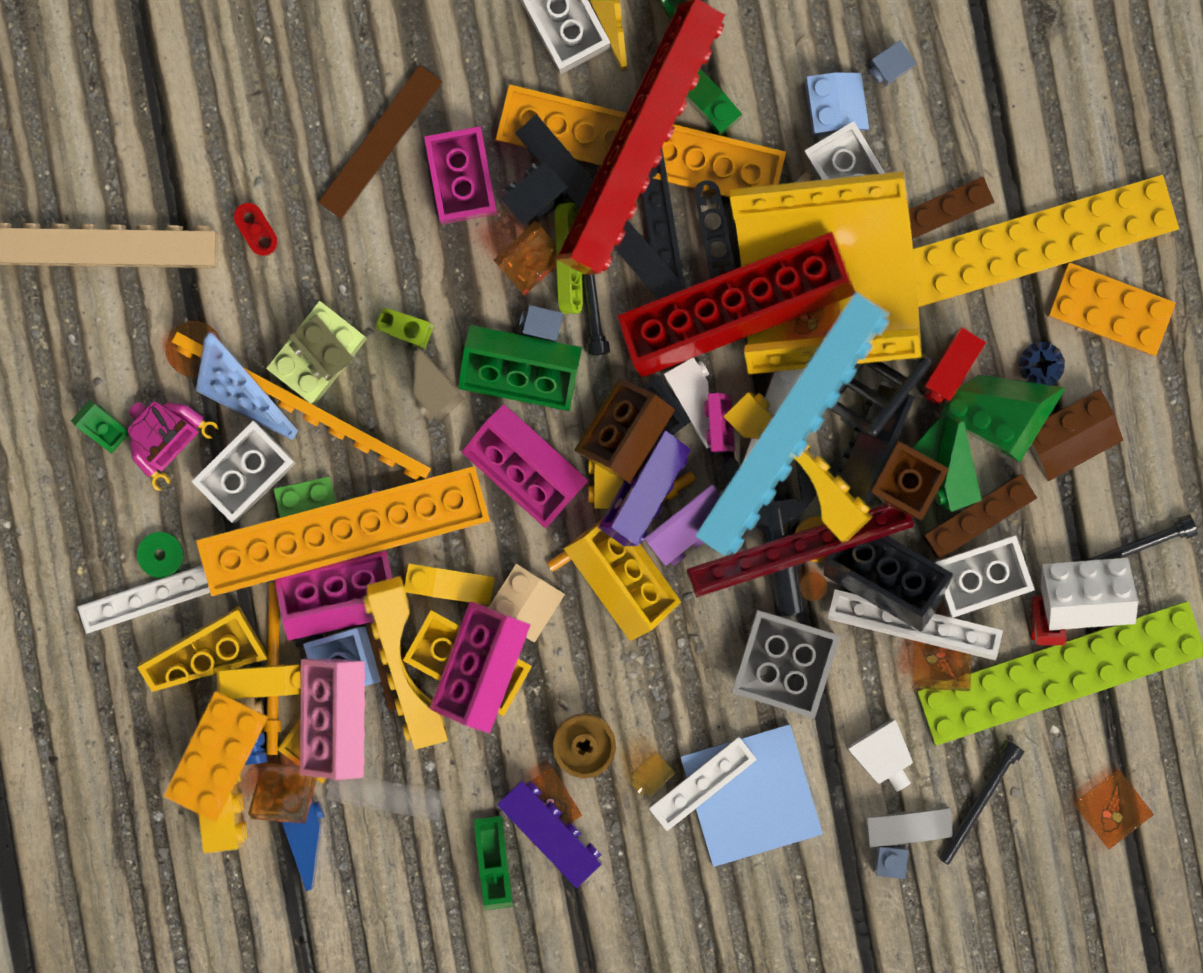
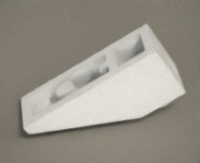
[663,358,711,449]

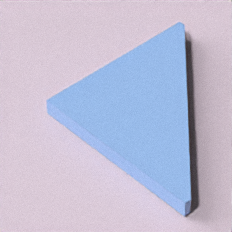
[196,333,298,440]

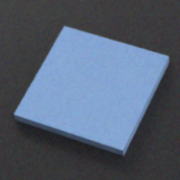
[680,724,823,867]

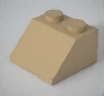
[488,564,565,642]

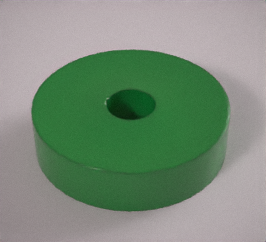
[137,532,184,578]

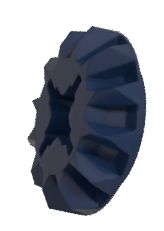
[1019,342,1065,385]

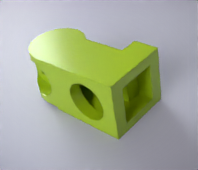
[374,307,434,349]

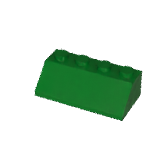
[458,325,582,411]

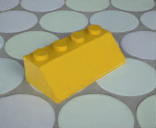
[564,518,681,641]
[403,610,532,717]

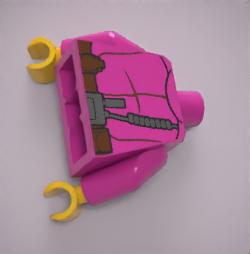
[128,402,218,491]

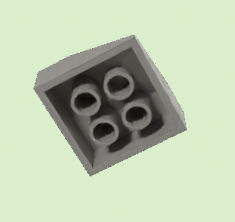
[732,610,840,719]

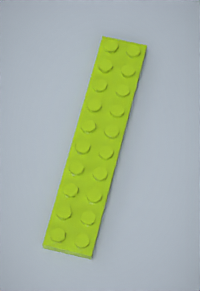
[917,601,1203,746]

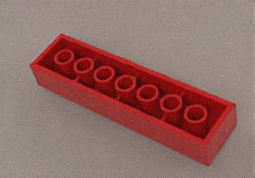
[617,232,856,377]

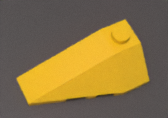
[588,0,627,71]

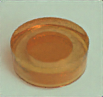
[800,572,828,601]

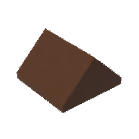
[871,441,949,520]

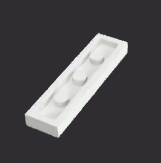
[649,736,757,831]

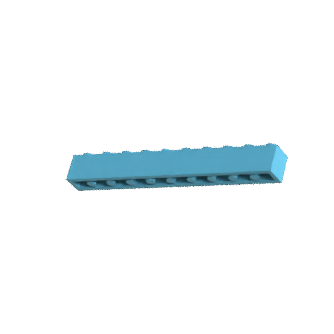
[696,293,889,556]

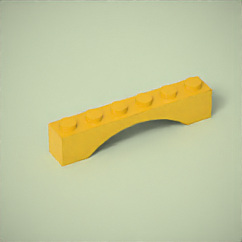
[724,392,872,542]
[363,576,448,750]

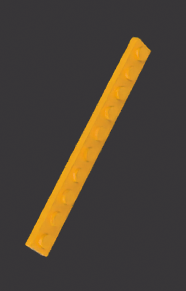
[172,332,431,481]

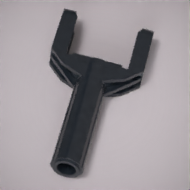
[723,440,816,617]

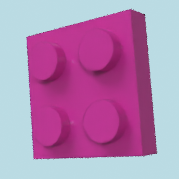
[704,393,736,452]

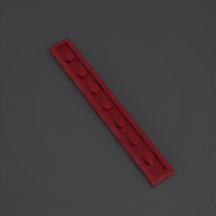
[686,504,914,598]

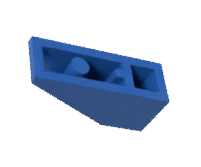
[278,796,325,891]

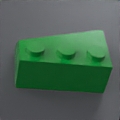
[940,375,1065,462]

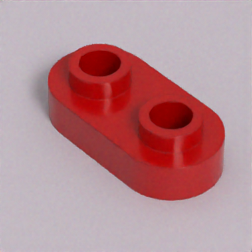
[234,203,278,257]

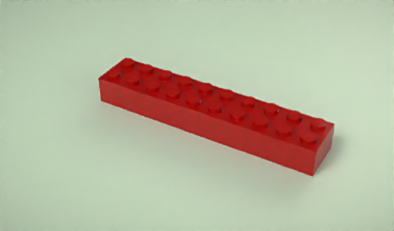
[556,0,725,275]

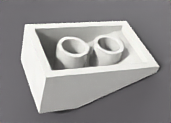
[804,121,885,180]

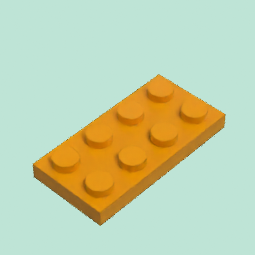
[1048,262,1176,357]
[163,691,268,822]

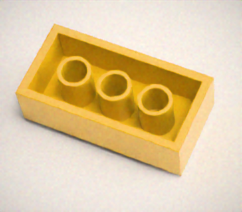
[190,736,248,853]

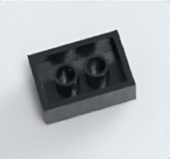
[500,161,568,234]

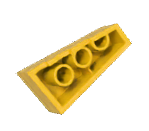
[137,606,268,692]

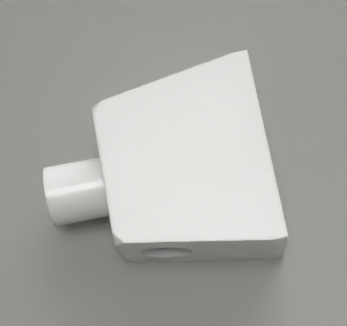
[847,719,913,792]

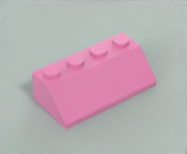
[300,659,365,780]

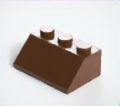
[574,377,675,483]
[1029,389,1124,481]

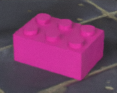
[424,126,498,225]

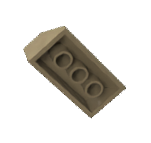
[414,349,465,422]

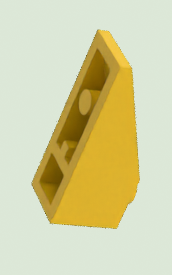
[404,564,495,605]
[216,663,301,699]

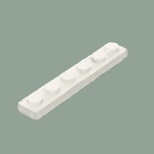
[828,589,1003,660]

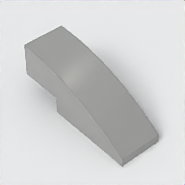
[865,808,953,847]

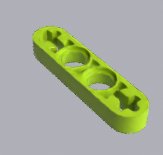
[555,202,583,315]

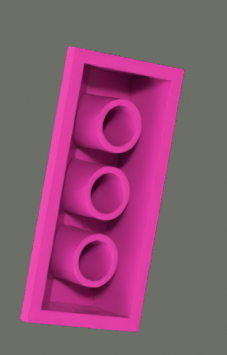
[461,404,589,529]
[275,551,392,640]
[429,601,531,733]

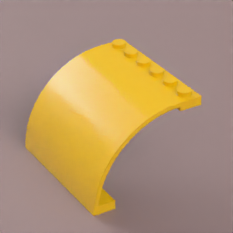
[730,171,921,374]

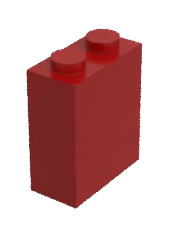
[920,327,987,405]

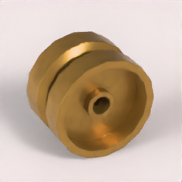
[553,713,616,779]

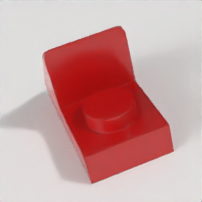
[1031,596,1066,645]

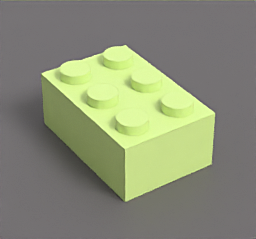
[266,301,367,406]

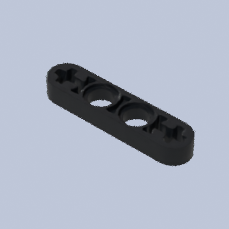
[695,180,735,279]

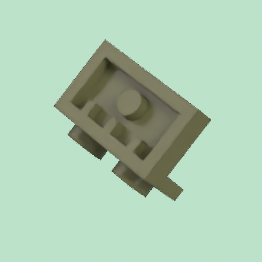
[289,315,354,381]

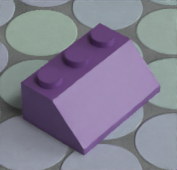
[644,485,721,567]

